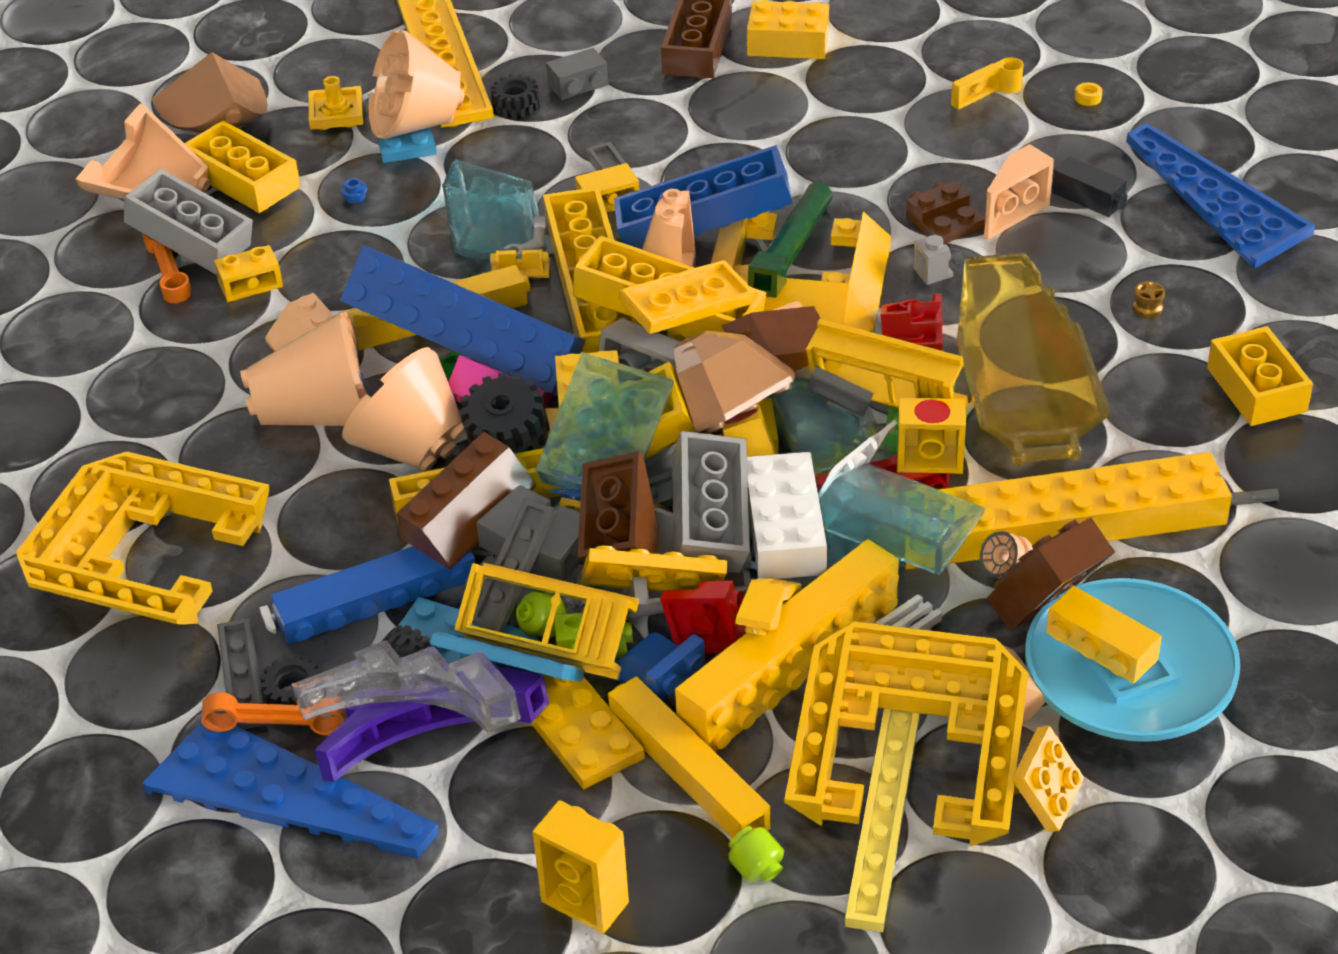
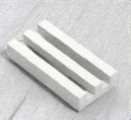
[874,594,942,630]

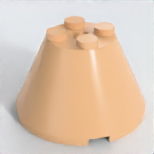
[369,30,464,139]
[342,347,465,472]

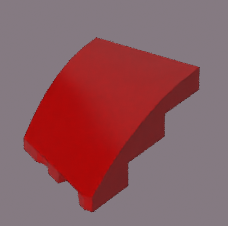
[880,293,943,351]

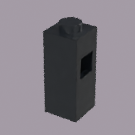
[1052,156,1127,218]

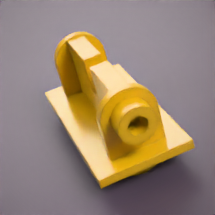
[490,249,550,279]

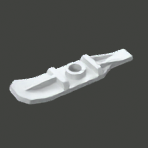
[818,420,897,503]

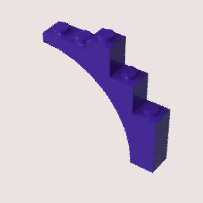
[315,662,549,782]

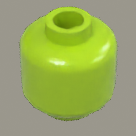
[516,591,567,638]
[729,826,784,883]

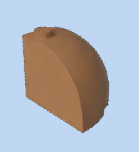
[151,52,268,132]

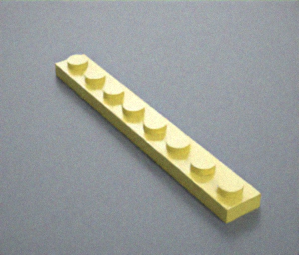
[845,708,920,932]

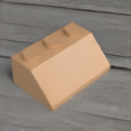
[265,293,360,367]

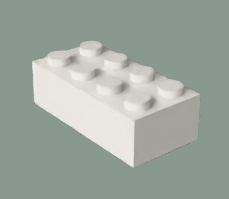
[747,452,827,579]

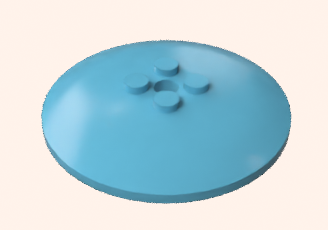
[1025,578,1240,741]

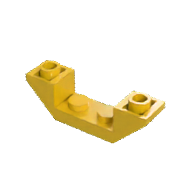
[735,577,802,635]

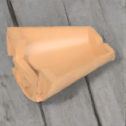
[76,103,211,199]
[642,189,696,267]
[240,311,367,426]

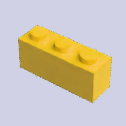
[1046,586,1162,684]

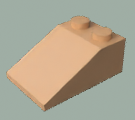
[984,144,1054,239]

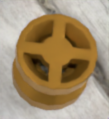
[1133,281,1165,319]

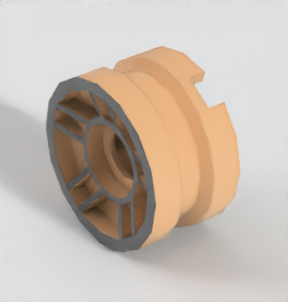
[980,531,1033,578]

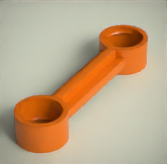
[142,233,192,303]
[201,692,345,736]

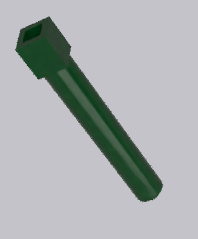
[748,182,832,298]

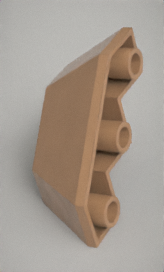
[673,330,795,433]

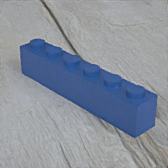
[271,546,475,645]

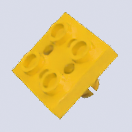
[308,76,364,130]
[1012,726,1084,832]

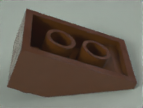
[722,306,824,372]
[577,451,658,562]

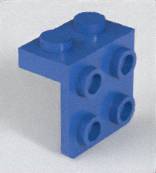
[615,632,705,703]

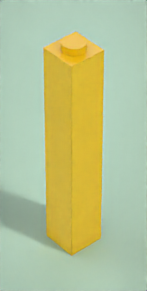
[347,265,530,350]
[608,676,770,838]

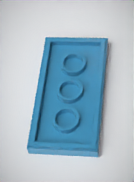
[430,631,585,682]

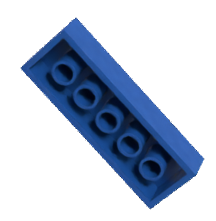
[614,145,793,249]

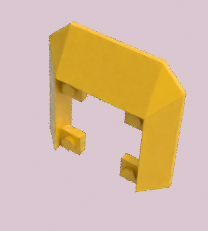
[711,212,891,333]
[16,452,269,624]
[785,621,1028,847]

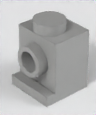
[913,235,953,285]

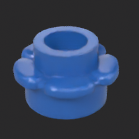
[340,178,368,203]

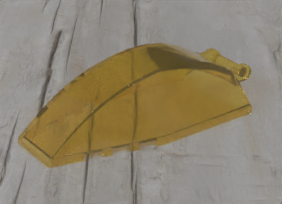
[957,252,1110,466]

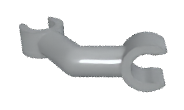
[504,216,547,259]

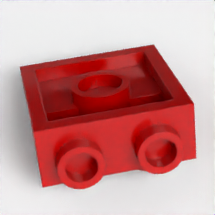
[660,581,747,653]

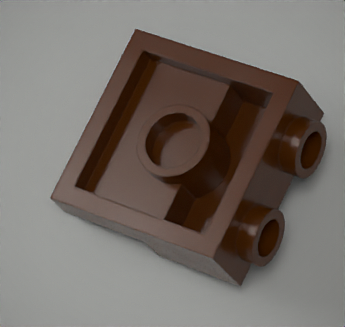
[906,181,985,244]

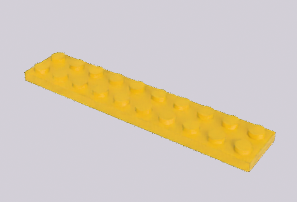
[396,0,494,128]

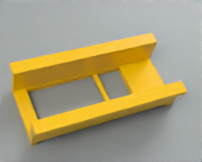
[806,319,968,408]
[454,563,640,680]

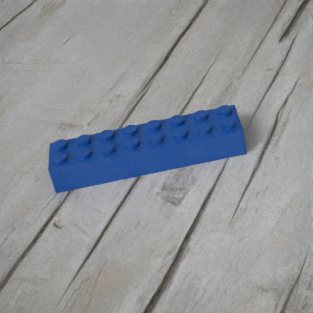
[340,245,586,395]

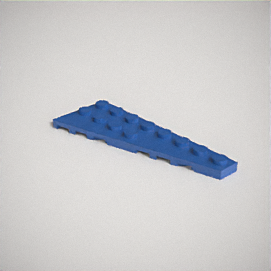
[1126,123,1315,269]
[142,722,439,859]

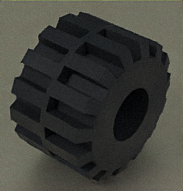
[460,373,550,454]

